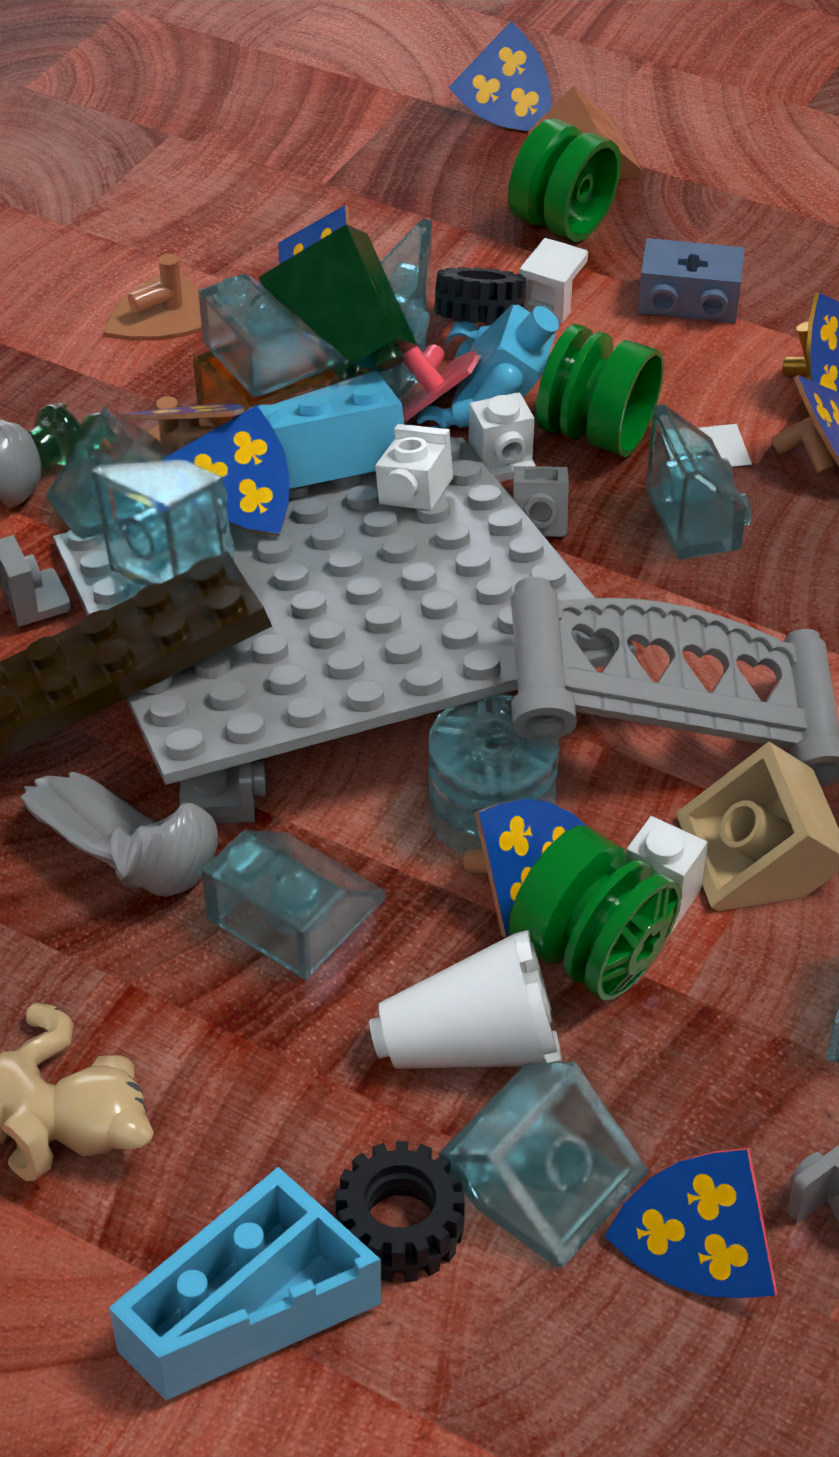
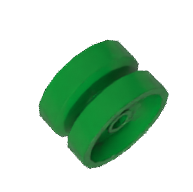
[508,118,622,242]

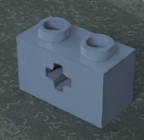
[637,238,745,323]

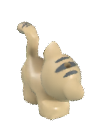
[0,1002,154,1181]

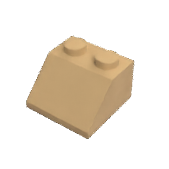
[676,741,839,912]

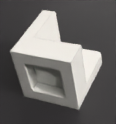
[519,238,588,323]

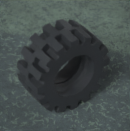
[434,267,526,324]
[336,1141,465,1282]

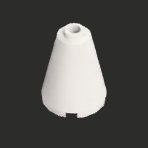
[369,930,562,1069]

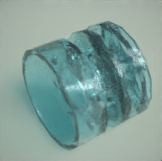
[428,694,560,855]

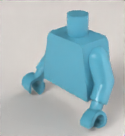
[417,305,559,429]

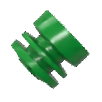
[536,324,664,457]
[509,825,682,1000]

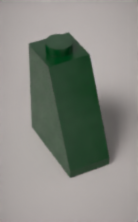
[259,224,418,372]

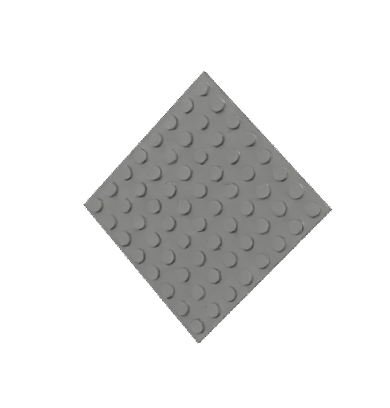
[53,437,636,785]

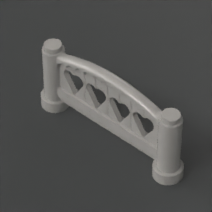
[511,577,839,786]

